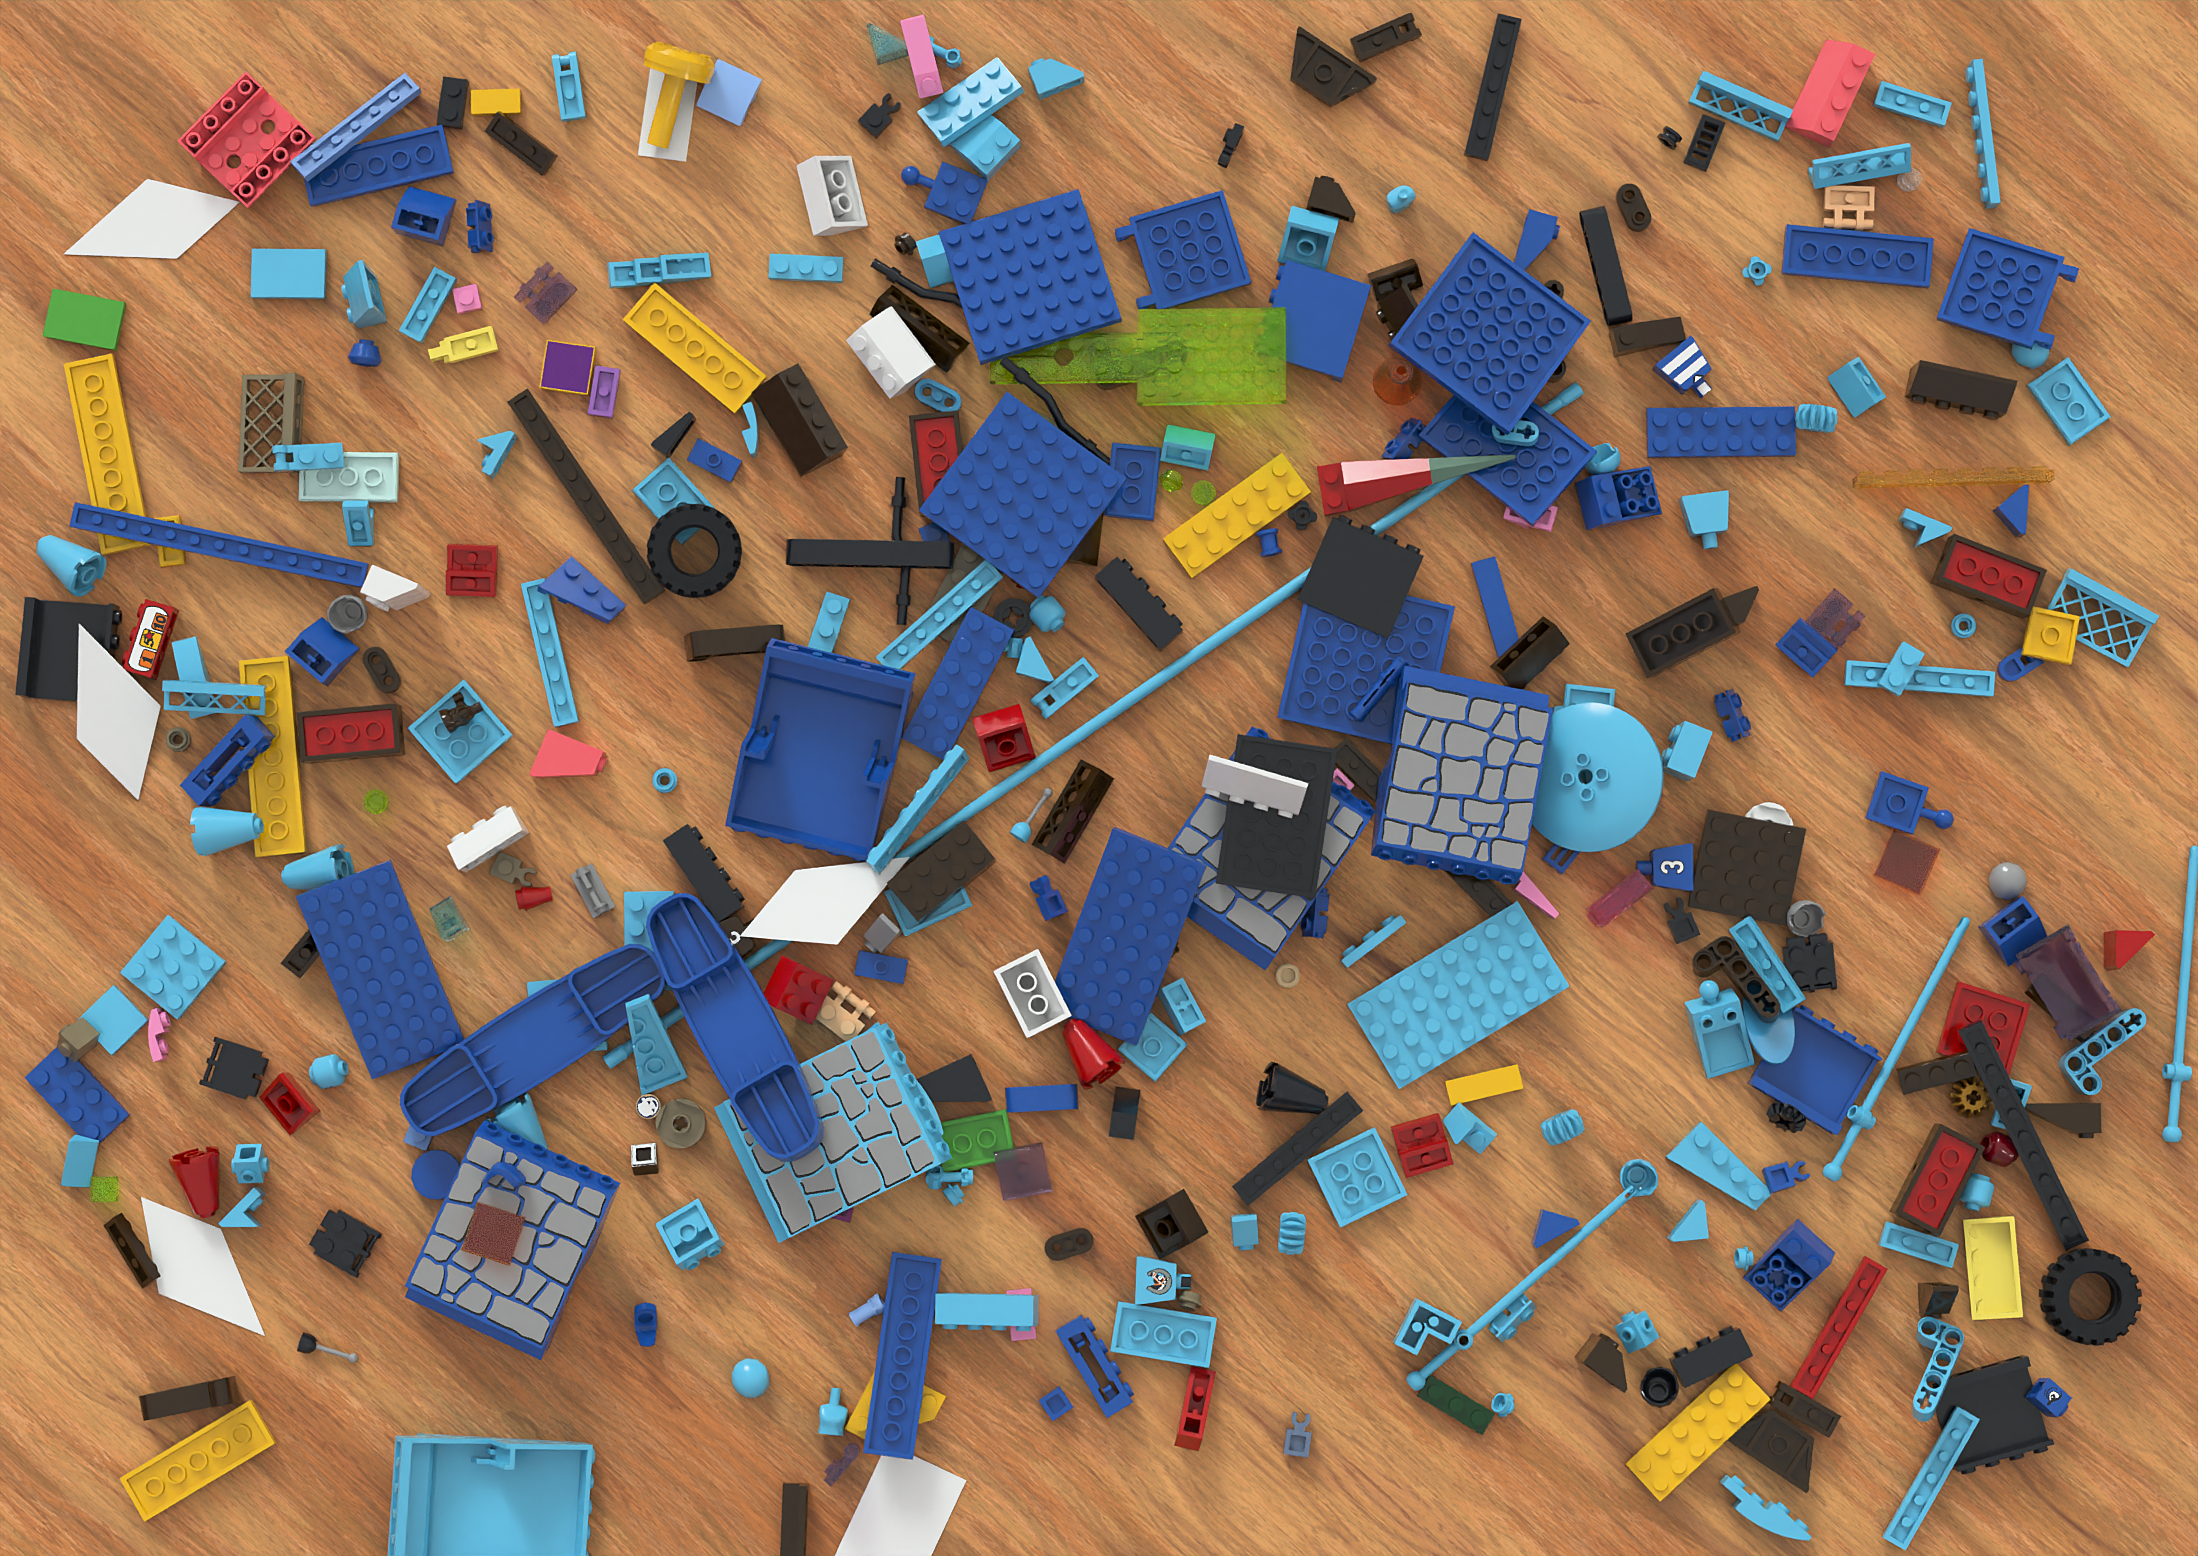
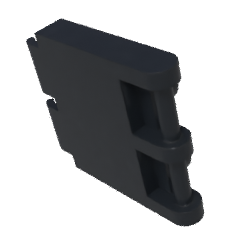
[1782,933,1837,993]
[199,1037,269,1099]
[309,1209,382,1278]

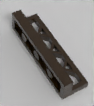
[869,285,970,373]
[1031,760,1114,864]
[780,1483,809,1556]

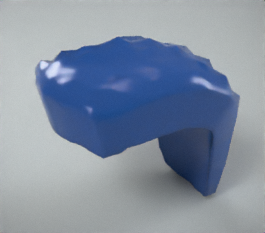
[482,1161,526,1188]
[634,1303,657,1347]

